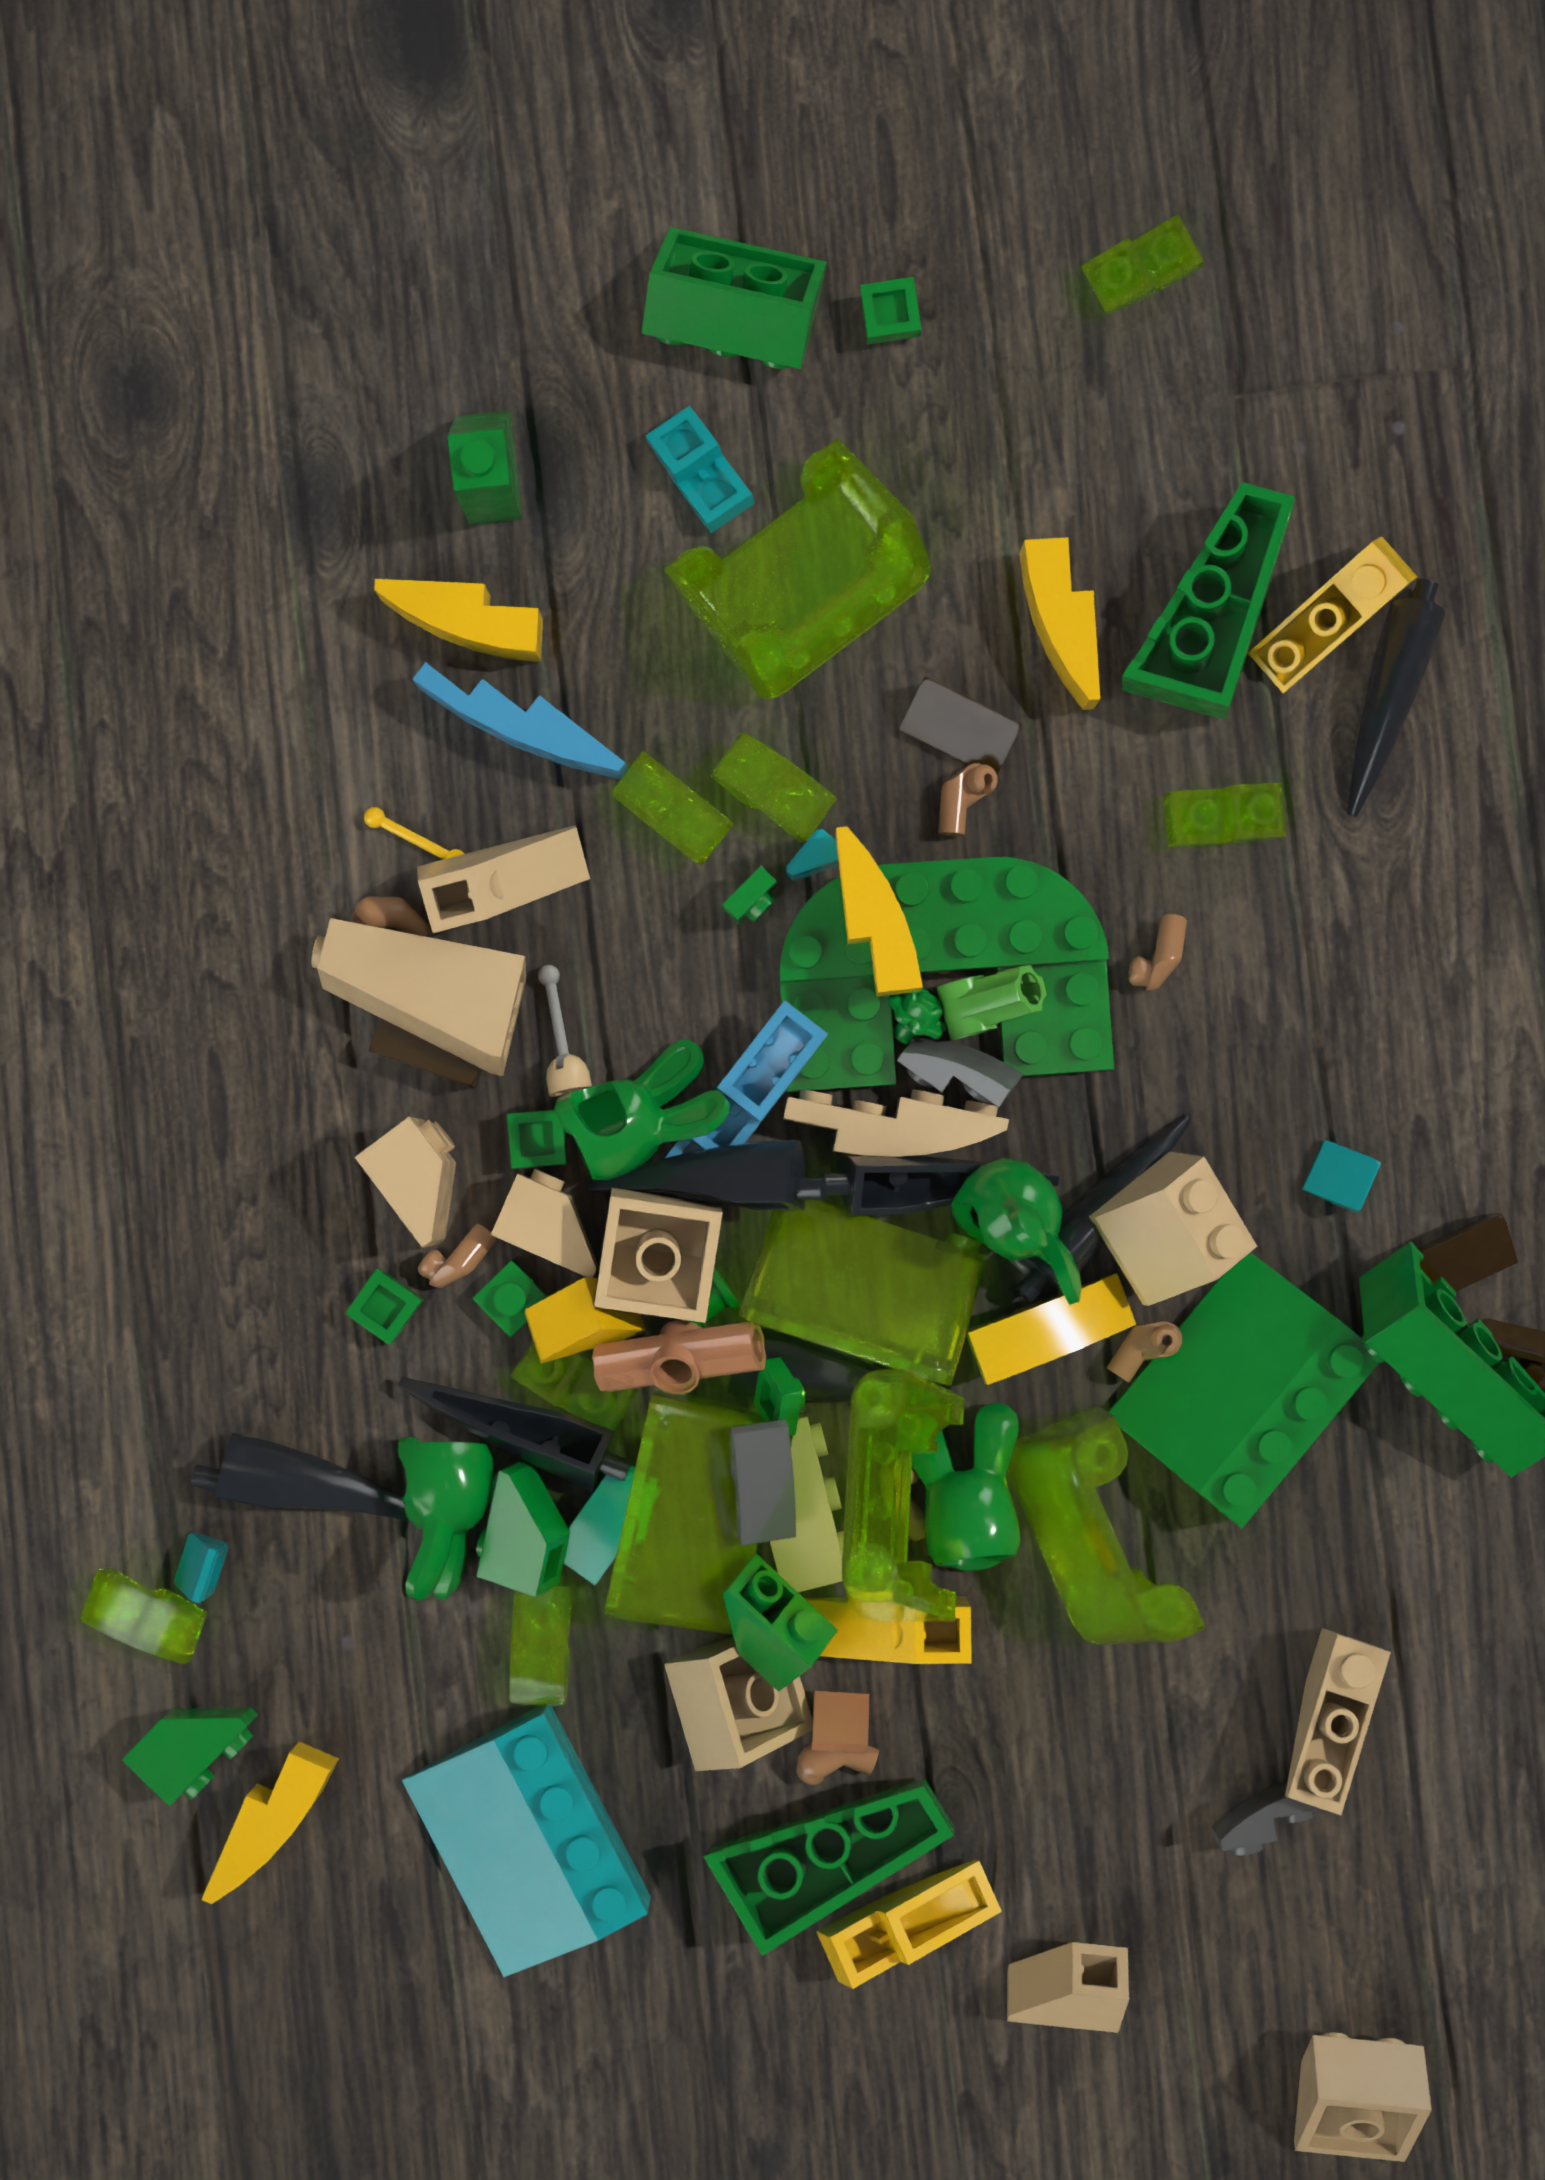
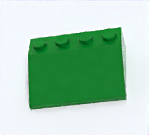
[1105,1252,1379,1529]

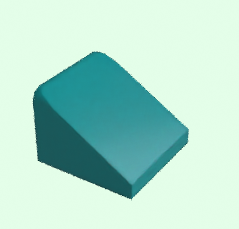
[786,828,839,882]
[1302,1140,1381,1212]
[174,1532,229,1603]

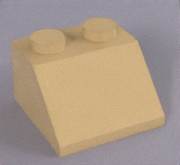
[355,1117,456,1248]
[1089,1152,1257,1306]
[594,1188,723,1323]
[664,1637,813,1771]
[1294,2032,1431,2162]

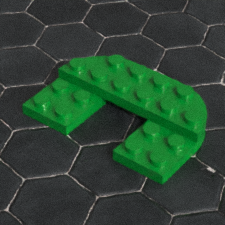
[780,857,1114,1092]

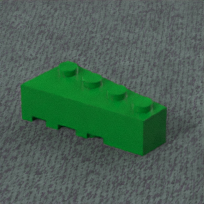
[1122,482,1295,720]
[1359,1241,1545,1478]
[703,1778,954,1956]

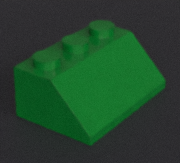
[642,227,827,369]

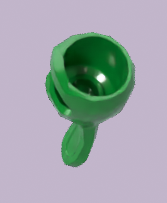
[555,1039,730,1181]
[951,1158,1081,1305]
[898,1403,1021,1572]
[398,1437,494,1601]

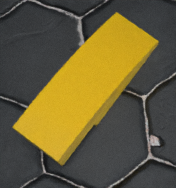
[1019,537,1100,710]
[374,579,543,663]
[835,826,923,997]
[965,1273,1136,1385]
[201,1741,339,1904]
[816,1859,1002,1989]

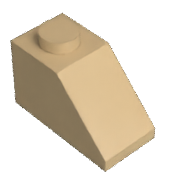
[491,1168,600,1278]

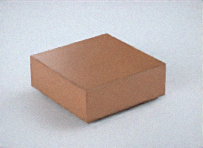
[811,1691,869,1754]

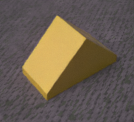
[524,1277,646,1363]

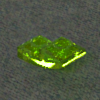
[1081,214,1205,315]
[710,732,837,842]
[610,751,735,866]
[1164,783,1286,848]
[510,1341,639,1431]
[80,1567,208,1664]
[509,1586,573,1707]

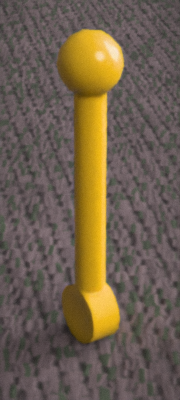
[364,807,464,860]

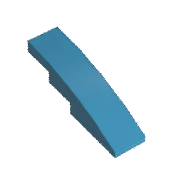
[412,662,629,780]
[665,1000,828,1201]

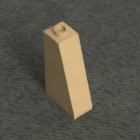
[311,918,527,1076]

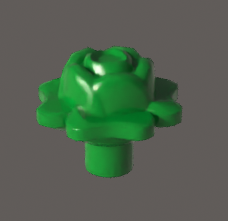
[887,988,947,1044]

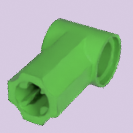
[936,965,1047,1040]

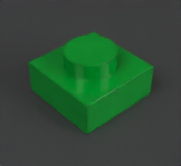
[859,277,922,345]
[722,866,777,926]
[507,1110,568,1169]
[472,1260,549,1338]
[345,1268,424,1345]
[754,1357,805,1436]

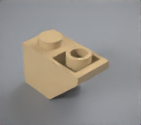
[1007,1942,1129,2033]

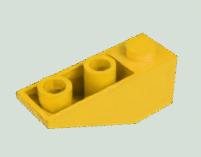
[1248,536,1417,693]
[804,1596,971,1664]

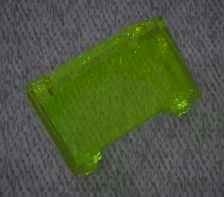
[664,438,931,699]
[738,1200,988,1386]
[842,1369,964,1622]
[604,1388,791,1634]
[1007,1406,1206,1645]

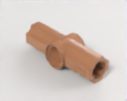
[592,1320,766,1394]

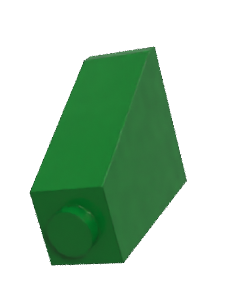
[447,410,523,525]

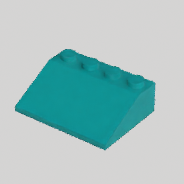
[402,1701,651,1977]

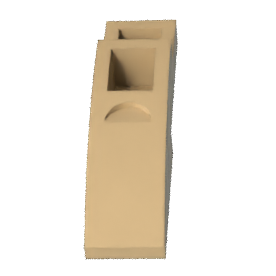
[783,1089,1009,1157]

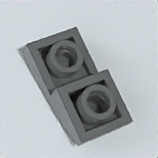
[897,1037,1023,1107]
[730,1420,796,1546]
[1211,1780,1322,1856]

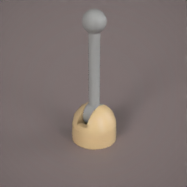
[538,965,592,1097]

